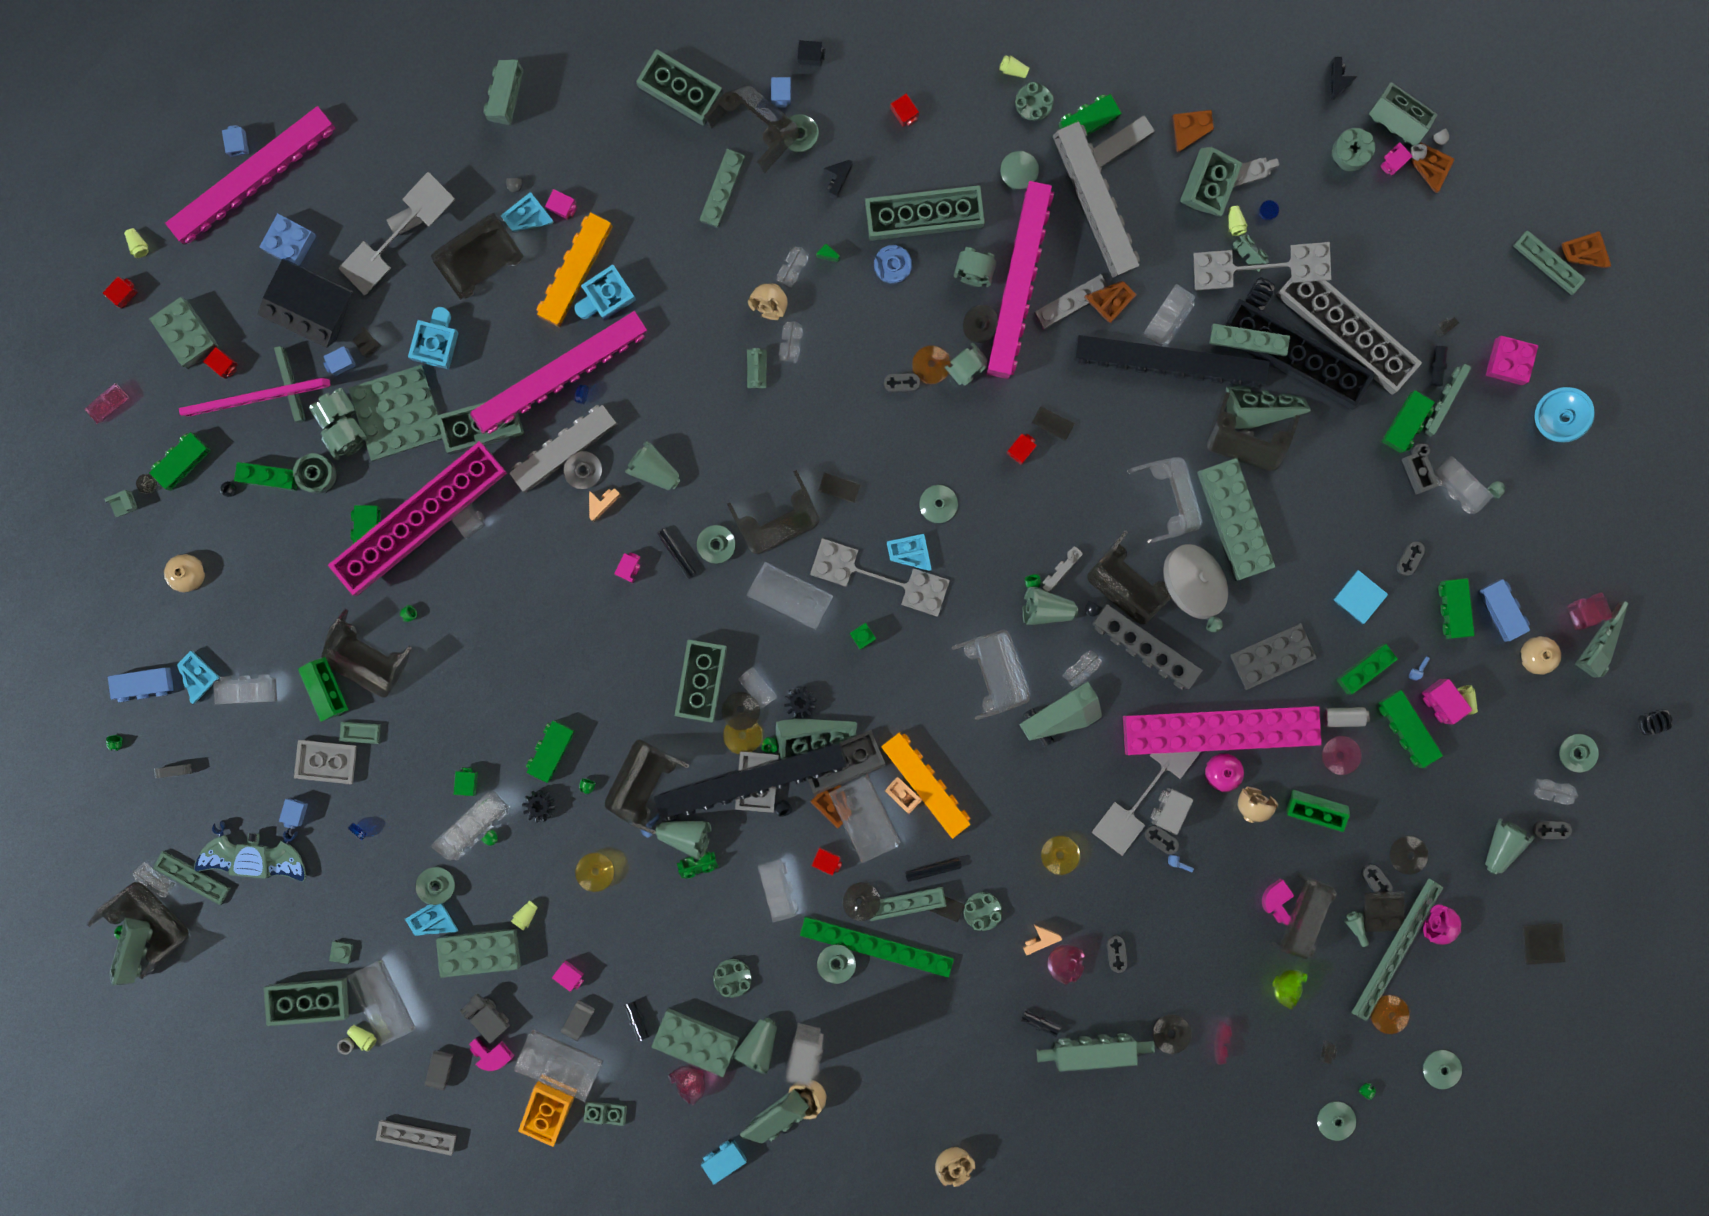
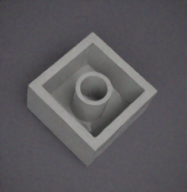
[1150,788,1194,835]

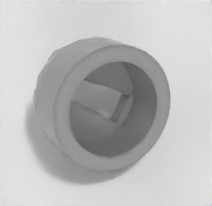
[1432,129,1449,145]
[1411,144,1427,161]
[337,1038,354,1055]

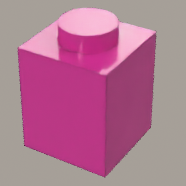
[545,189,577,220]
[552,960,584,992]

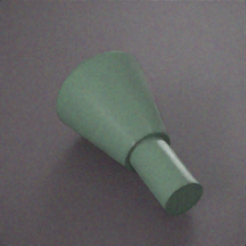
[1344,911,1369,947]

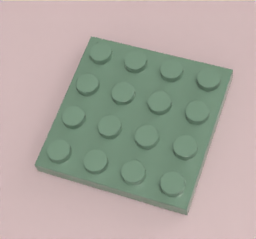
[348,365,443,461]

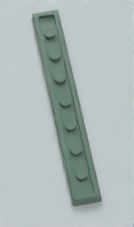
[1352,879,1443,1021]

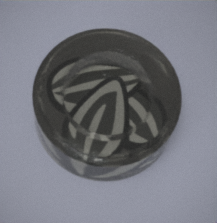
[136,474,157,494]

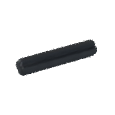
[657,528,696,579]
[905,858,962,882]

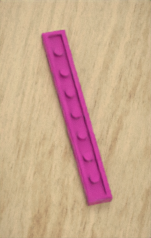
[178,378,330,417]

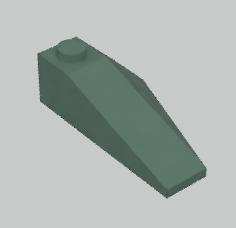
[1575,601,1628,678]
[1019,682,1102,741]
[776,719,857,759]

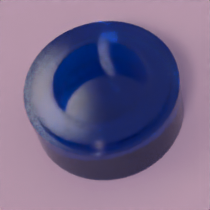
[1259,200,1279,220]
[575,384,588,405]
[348,823,367,840]

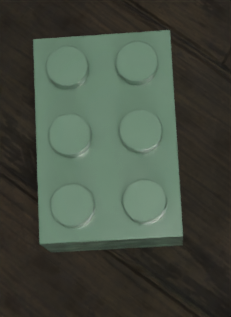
[149,297,219,369]

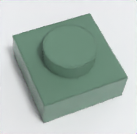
[329,941,353,964]

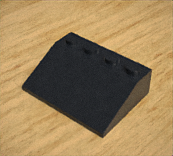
[257,258,353,348]

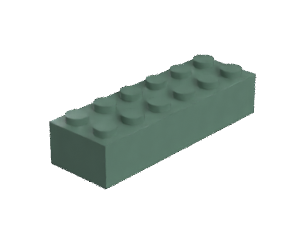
[865,185,985,241]
[1197,458,1275,581]

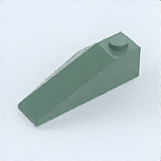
[1226,386,1310,429]

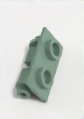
[1233,234,1269,272]
[747,348,767,388]

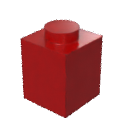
[890,93,919,127]
[103,276,138,309]
[203,347,238,379]
[1007,434,1037,465]
[811,847,843,876]

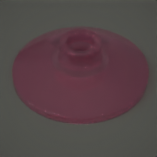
[1322,736,1361,775]

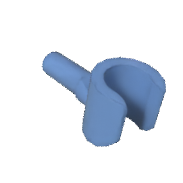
[1409,656,1430,681]
[640,813,660,838]
[1168,855,1194,872]

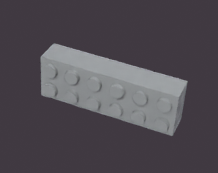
[787,1023,823,1085]

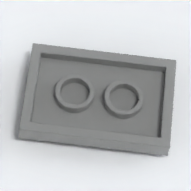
[294,740,357,784]
[735,751,779,813]

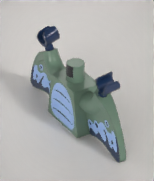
[194,821,306,882]

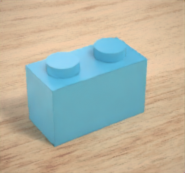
[701,1140,747,1184]

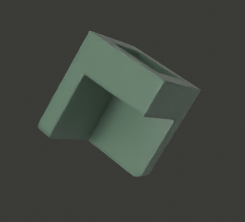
[104,490,138,517]

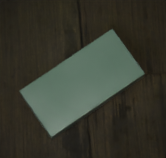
[339,722,381,744]

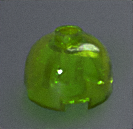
[1272,969,1308,1010]

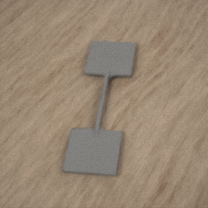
[338,172,455,295]
[1194,242,1331,291]
[810,538,950,617]
[1091,751,1201,856]

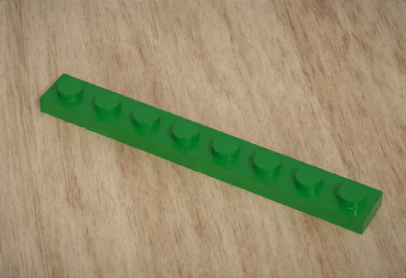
[800,916,954,978]

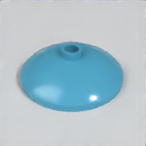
[1535,387,1595,442]

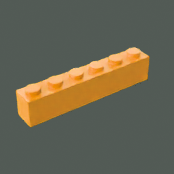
[537,212,613,328]
[881,732,971,839]

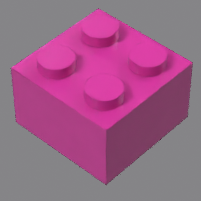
[1485,336,1539,385]
[1421,679,1472,724]

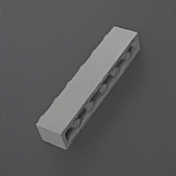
[509,405,618,493]

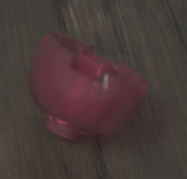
[1047,945,1085,985]
[668,1066,705,1105]

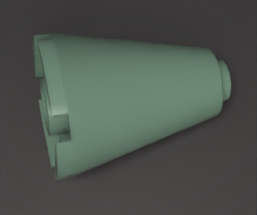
[625,440,680,490]
[1023,587,1078,625]
[1485,819,1534,875]
[655,821,711,860]
[731,1017,777,1075]

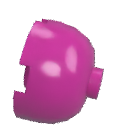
[1205,754,1244,792]
[1423,904,1461,945]

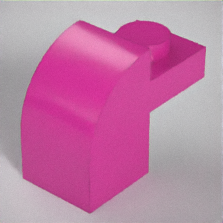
[1262,879,1294,925]
[469,1037,514,1071]

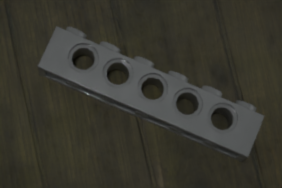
[1092,604,1203,690]

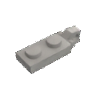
[1233,158,1280,188]
[1042,546,1083,593]

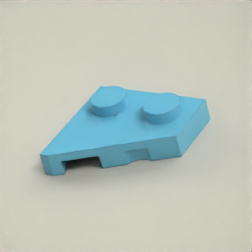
[500,192,554,232]
[886,534,932,571]
[177,651,220,704]
[405,904,458,936]

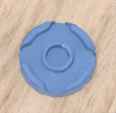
[874,245,912,284]

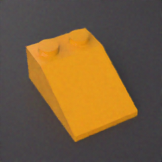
[518,1075,577,1147]

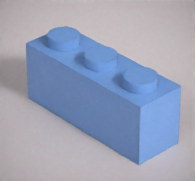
[1478,579,1530,642]
[108,668,174,702]

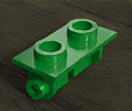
[677,851,719,879]

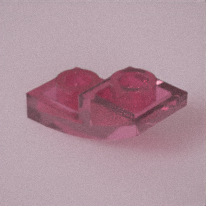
[84,383,129,424]
[1215,1021,1232,1065]

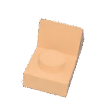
[589,488,621,522]
[884,777,922,814]
[1022,924,1062,955]

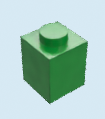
[849,623,876,650]
[454,767,478,796]

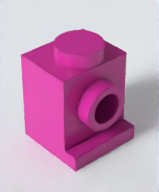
[1381,143,1413,176]
[614,552,641,583]

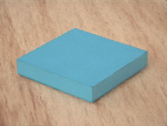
[1333,570,1388,624]

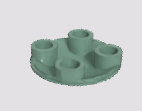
[1015,82,1053,121]
[1000,151,1039,189]
[964,892,1002,931]
[713,959,752,998]

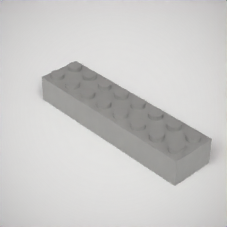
[1053,122,1140,278]
[1276,276,1422,394]

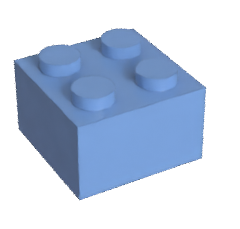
[259,213,316,266]

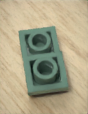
[584,1102,627,1126]

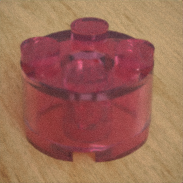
[1567,593,1613,631]

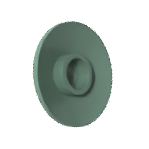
[780,114,819,152]
[919,485,958,523]
[697,525,735,564]
[1559,734,1599,773]
[416,867,455,905]
[817,945,856,984]
[1423,1050,1462,1089]
[1317,1101,1356,1141]

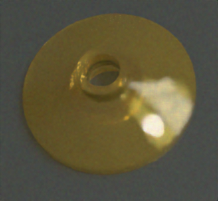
[723,716,762,754]
[1041,836,1080,875]
[575,853,614,892]

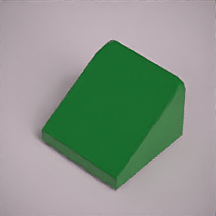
[816,244,840,262]

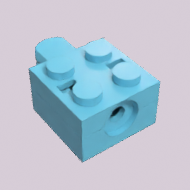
[575,265,636,321]
[408,307,459,370]

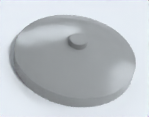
[1164,544,1228,619]

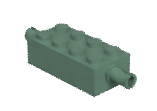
[1037,1033,1155,1071]

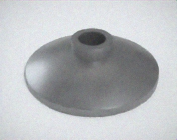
[563,451,602,489]

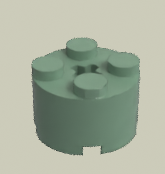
[1332,128,1375,171]
[954,247,997,287]
[944,342,988,385]
[309,388,356,430]
[321,416,368,460]
[293,453,337,494]

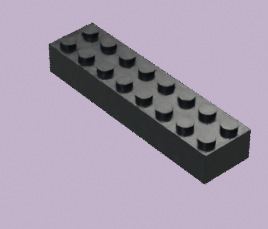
[1224,299,1375,410]

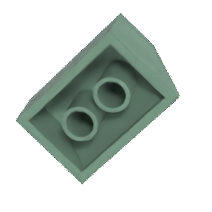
[484,59,523,125]
[1369,82,1438,145]
[1180,147,1242,216]
[110,918,152,985]
[740,1089,809,1143]

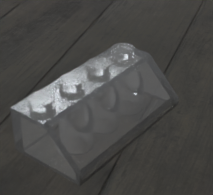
[747,562,833,630]
[829,774,901,863]
[431,791,509,862]
[347,959,415,1046]
[514,1030,604,1102]

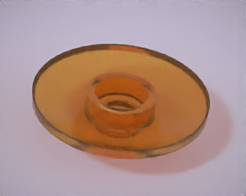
[912,346,951,384]
[1370,995,1410,1034]

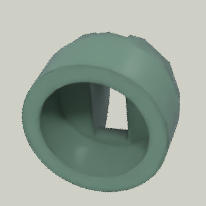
[1488,481,1505,498]
[1206,616,1223,632]

